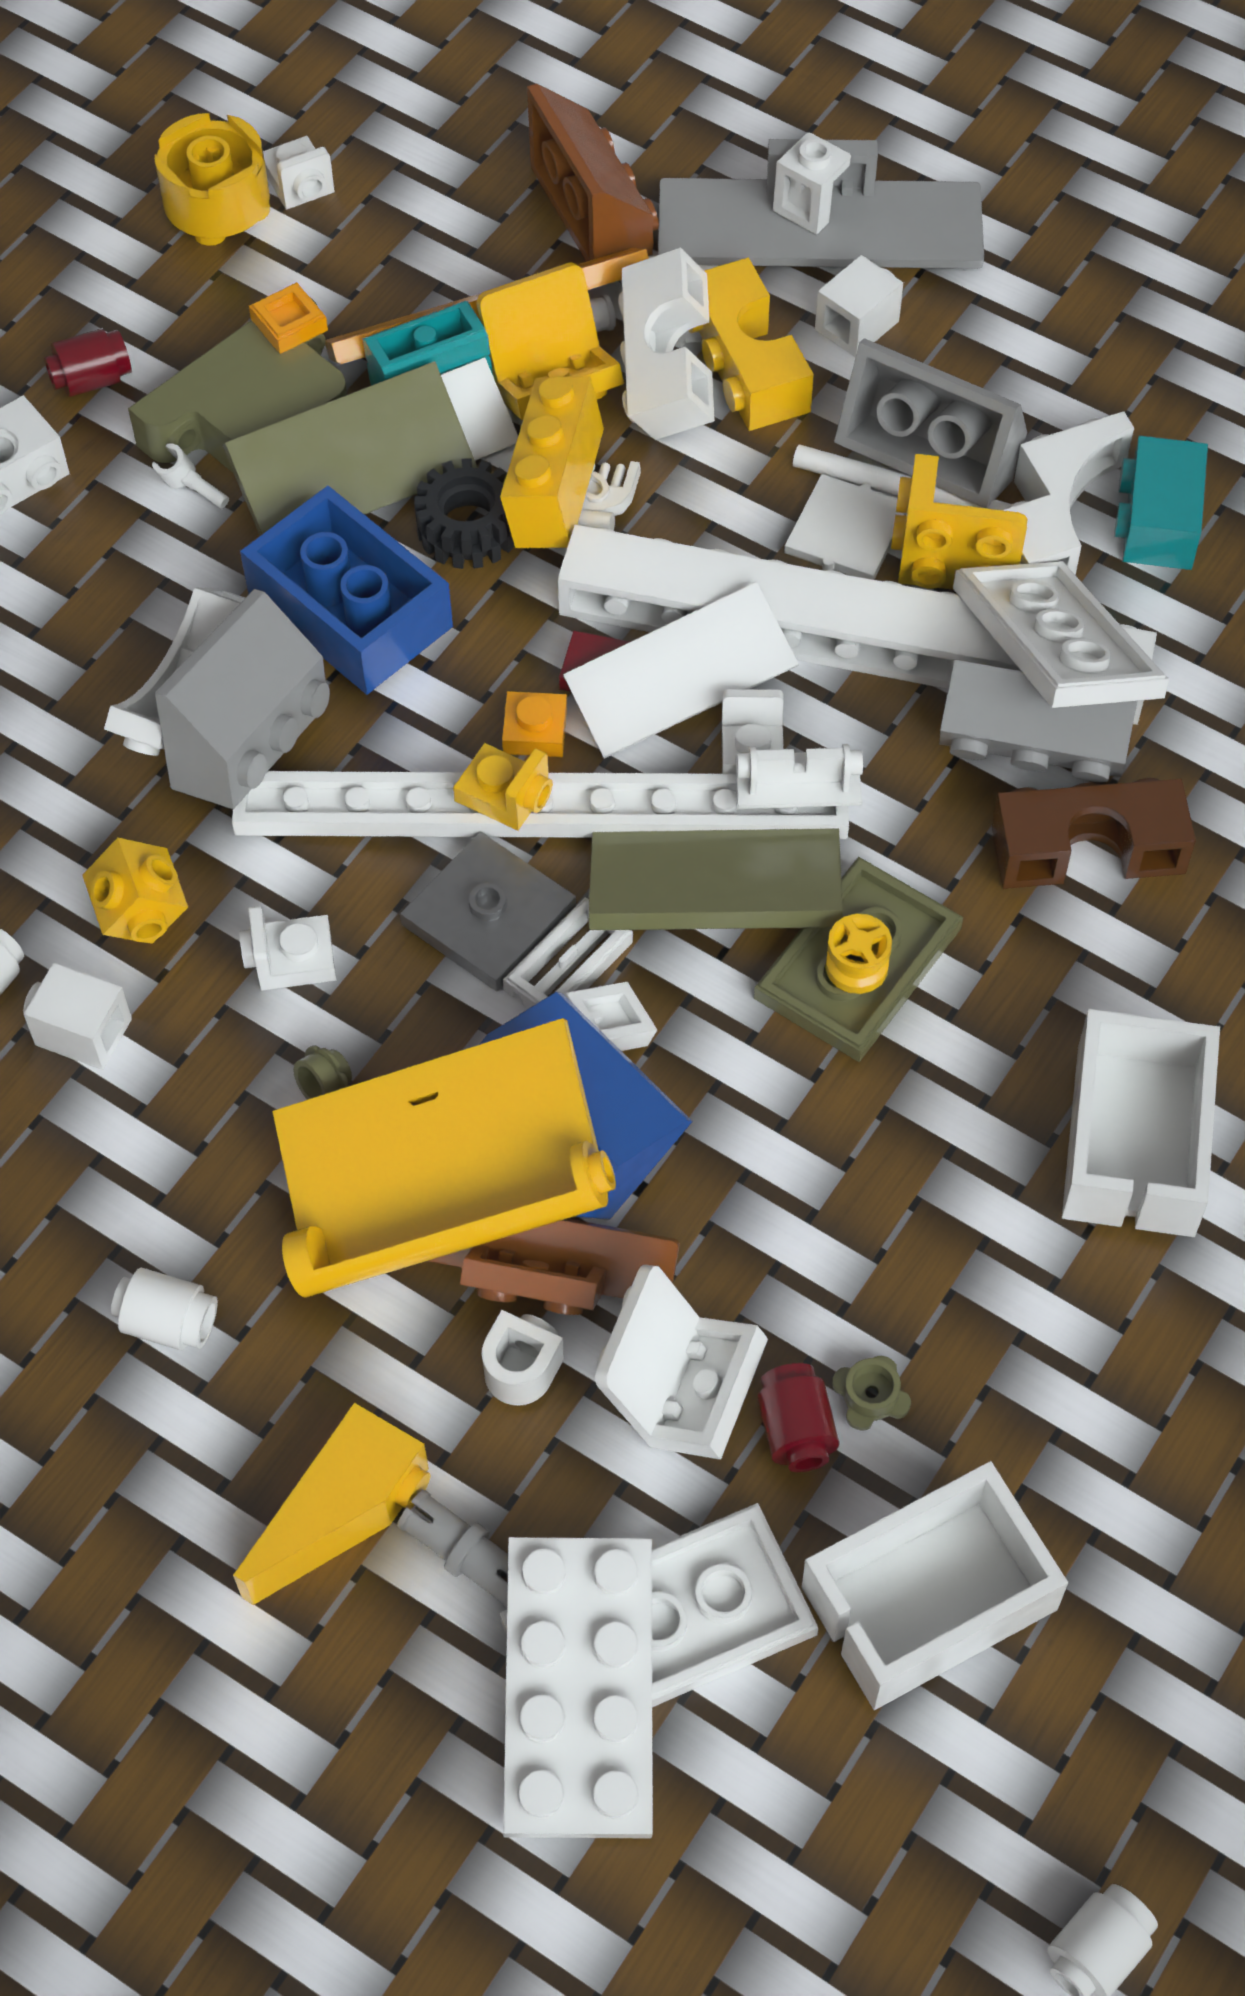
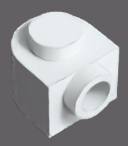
[482,1310,564,1405]

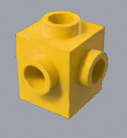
[82,838,188,944]

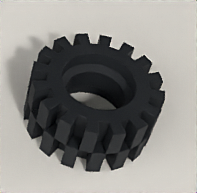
[414,458,514,569]

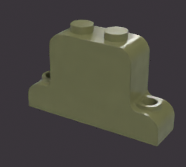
[128,297,347,473]

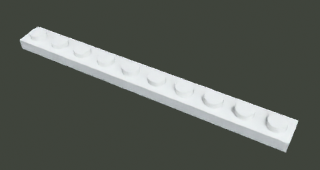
[232,771,849,839]

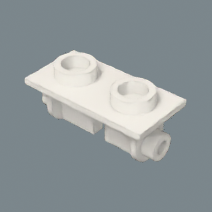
[735,744,863,809]

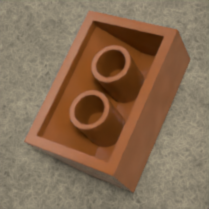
[527,84,659,262]

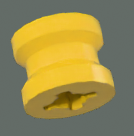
[825,913,892,994]

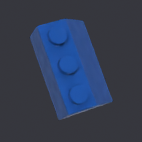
[479,992,693,1220]

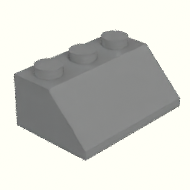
[834,338,1027,508]
[155,589,330,809]
[939,659,1137,782]

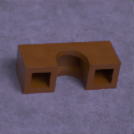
[992,778,1196,889]

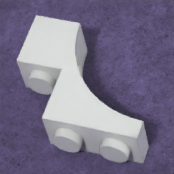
[1003,411,1134,575]
[104,588,245,756]

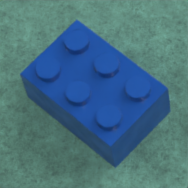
[240,485,453,695]

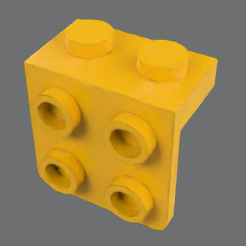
[477,262,624,420]
[891,454,1028,590]

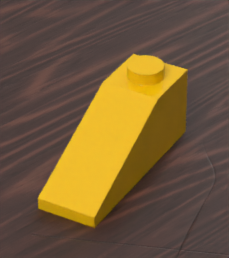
[233,1403,431,1605]

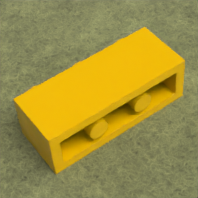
[500,376,604,548]

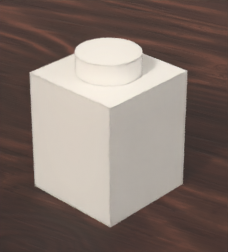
[815,255,903,357]
[23,962,132,1070]

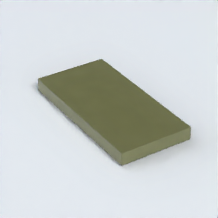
[222,361,478,536]
[588,828,843,930]

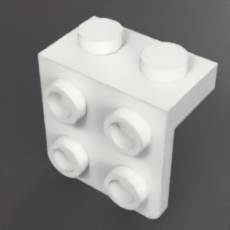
[595,1265,768,1460]

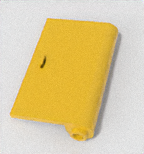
[272,1018,616,1298]

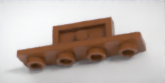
[428,1218,680,1315]

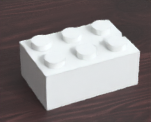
[1062,1009,1220,1237]
[801,1461,1068,1710]

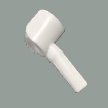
[152,444,229,509]

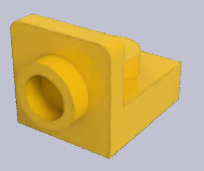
[453,743,553,831]

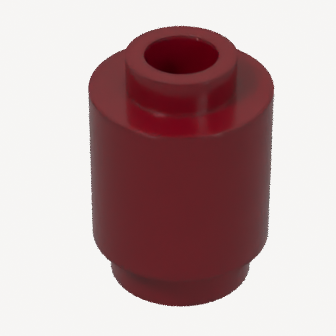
[44,328,132,398]
[758,1363,840,1472]

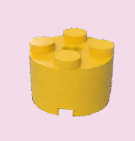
[155,113,270,246]

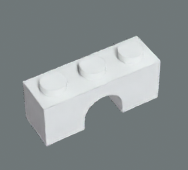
[618,247,715,440]

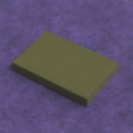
[754,856,963,1062]

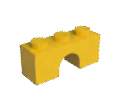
[688,257,814,431]

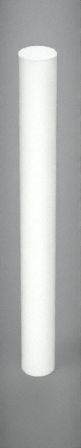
[793,444,1012,510]

